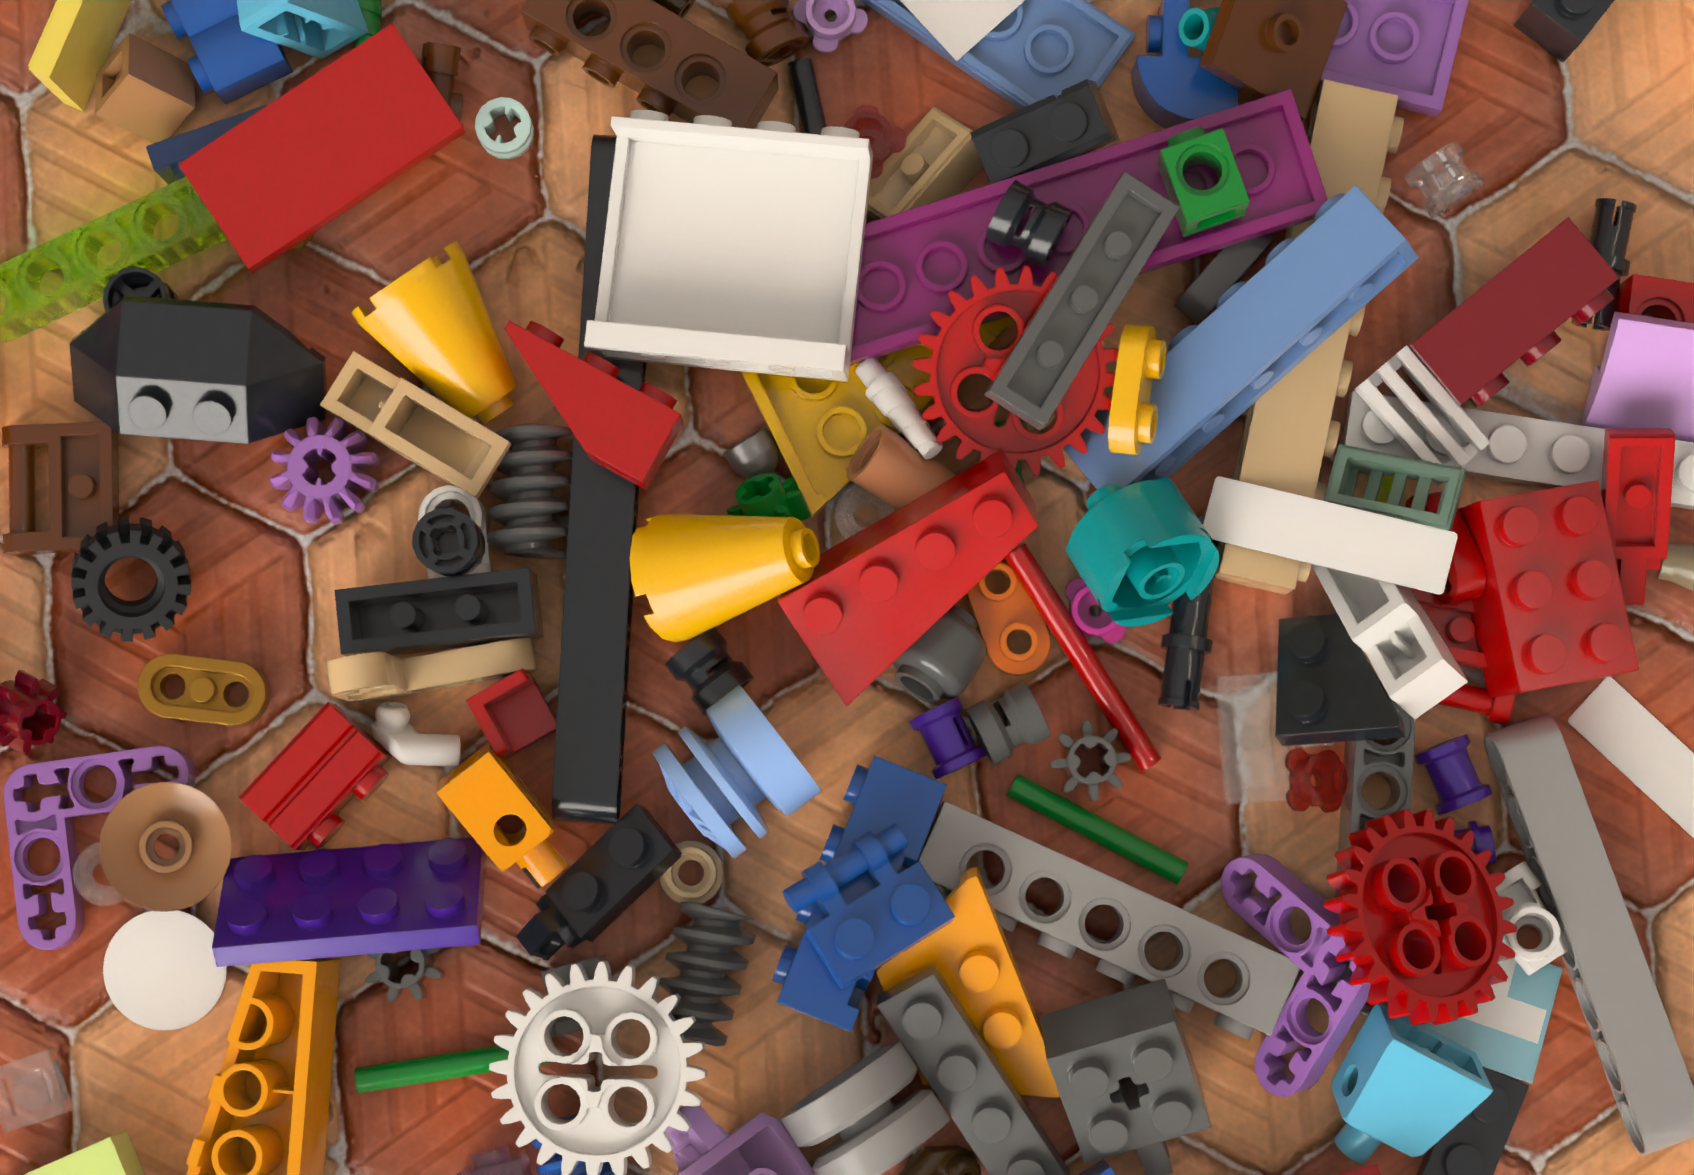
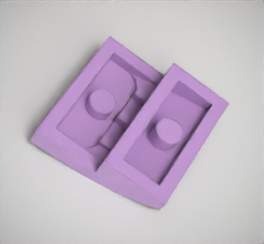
[1580,312,1694,443]

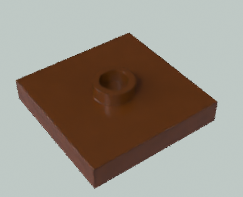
[1199,0,1348,120]

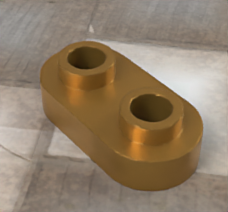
[138,654,270,727]

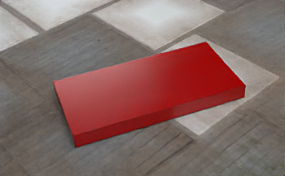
[178,23,466,273]

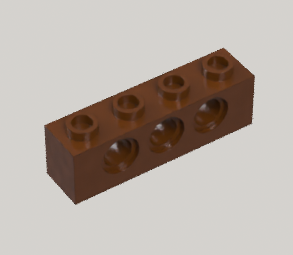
[521,0,779,129]

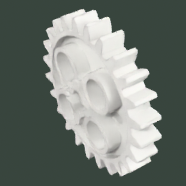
[489,961,708,1175]

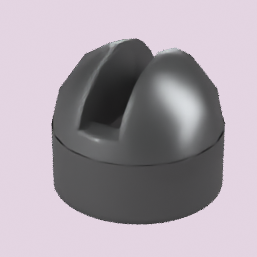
[723,427,779,479]

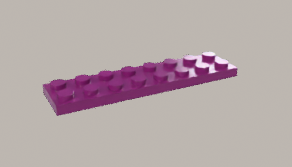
[850,89,1328,366]

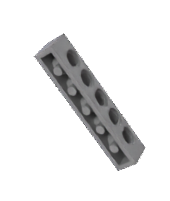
[917,801,1300,1040]

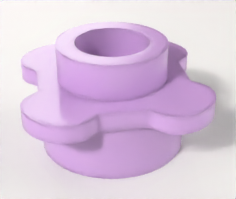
[794,0,868,54]

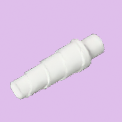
[856,358,942,460]

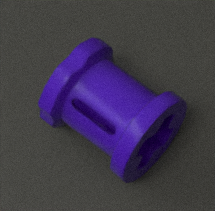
[909,698,988,780]
[1414,734,1492,815]

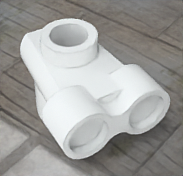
[1495,861,1569,976]

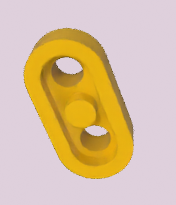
[1108,324,1166,455]

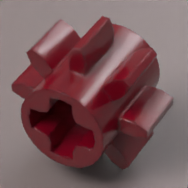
[0,670,67,755]

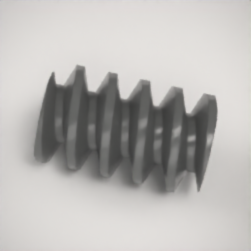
[487,424,573,559]
[659,901,755,1046]

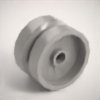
[780,1039,950,1175]

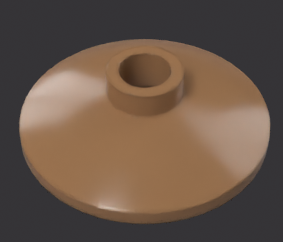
[99,782,232,912]

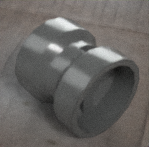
[965,680,1051,765]

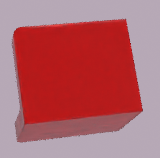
[466,668,557,759]

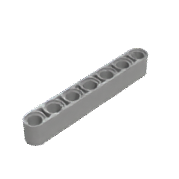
[1484,713,1694,1156]

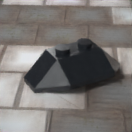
[69,296,327,444]

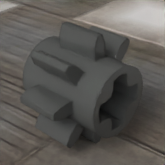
[1049,720,1131,801]
[365,948,446,1003]

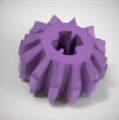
[270,417,380,525]

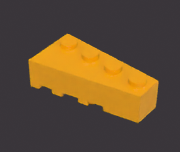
[186,958,341,1175]

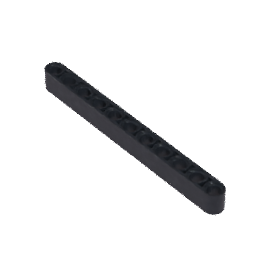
[552,134,647,824]

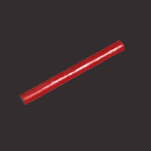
[1005,543,1161,772]

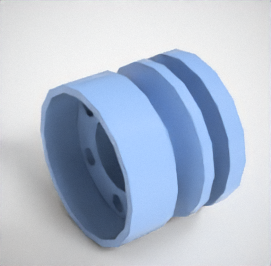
[652,684,822,859]

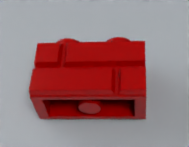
[239,702,392,850]

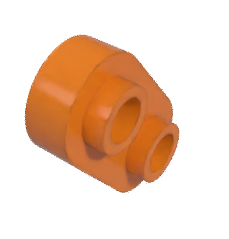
[966,558,1050,676]

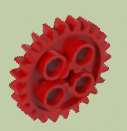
[912,266,1119,476]
[1324,809,1517,1026]

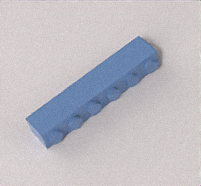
[1063,185,1419,489]

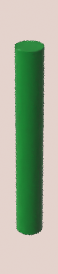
[1006,774,1188,885]
[354,1045,550,1093]

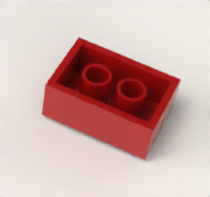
[1459,480,1639,699]

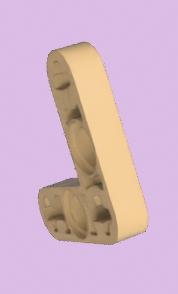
[326,638,537,703]

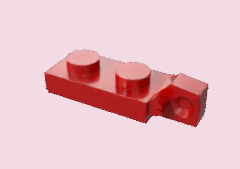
[1601,428,1675,605]

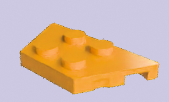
[876,867,1060,1098]

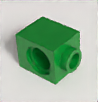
[1157,127,1250,237]

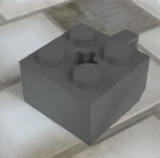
[1040,979,1211,1175]

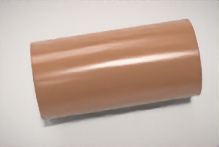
[847,425,958,510]

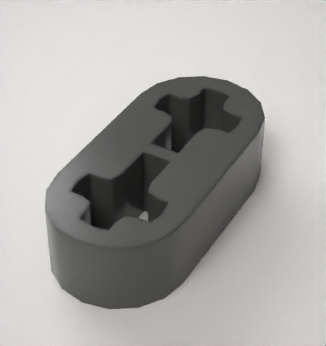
[1174,233,1276,325]

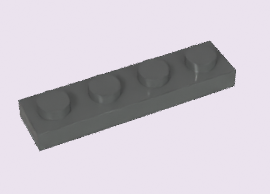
[984,172,1180,430]
[877,964,1070,1175]

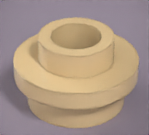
[659,841,724,904]

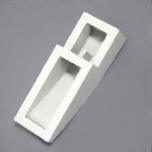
[1312,564,1468,719]

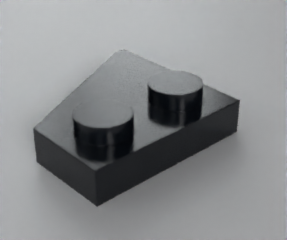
[1275,614,1405,746]

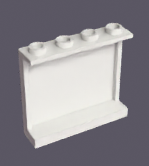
[584,110,873,382]

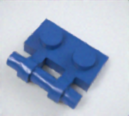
[783,824,955,990]

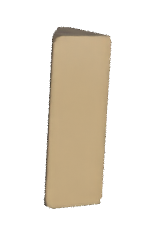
[867,106,983,221]

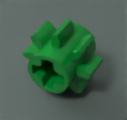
[727,473,811,521]

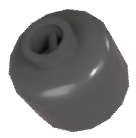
[893,606,986,703]

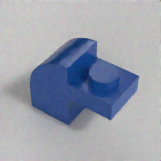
[1131,0,1238,129]

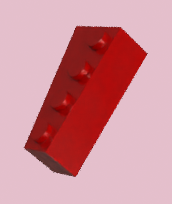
[778,450,1038,707]

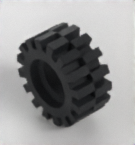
[71,517,191,642]

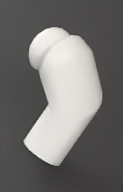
[371,701,461,766]

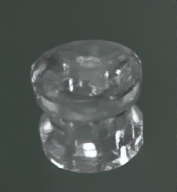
[1403,141,1485,218]

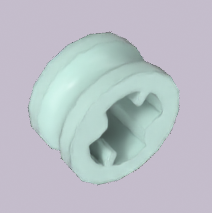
[475,97,534,160]

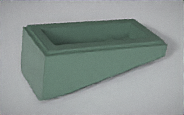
[1323,444,1467,531]

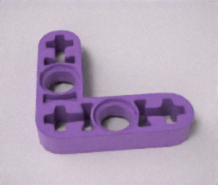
[4,746,196,950]
[1221,853,1371,1097]

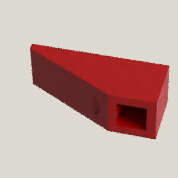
[504,321,684,490]

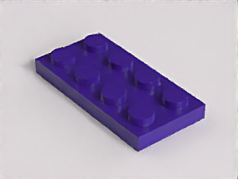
[212,837,486,967]

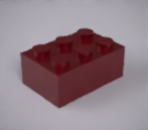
[1409,217,1619,408]

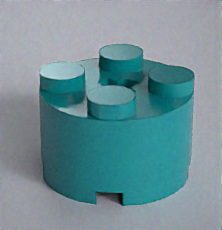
[1065,478,1220,627]

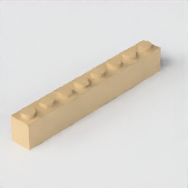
[1215,79,1404,595]

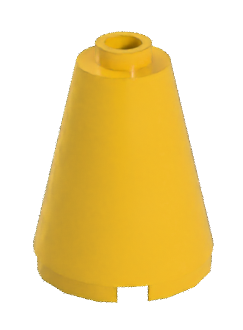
[351,241,518,425]
[629,514,820,642]

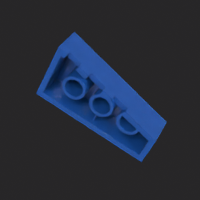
[772,756,947,1032]

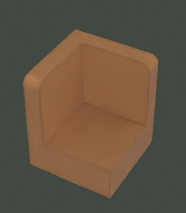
[95,33,195,143]

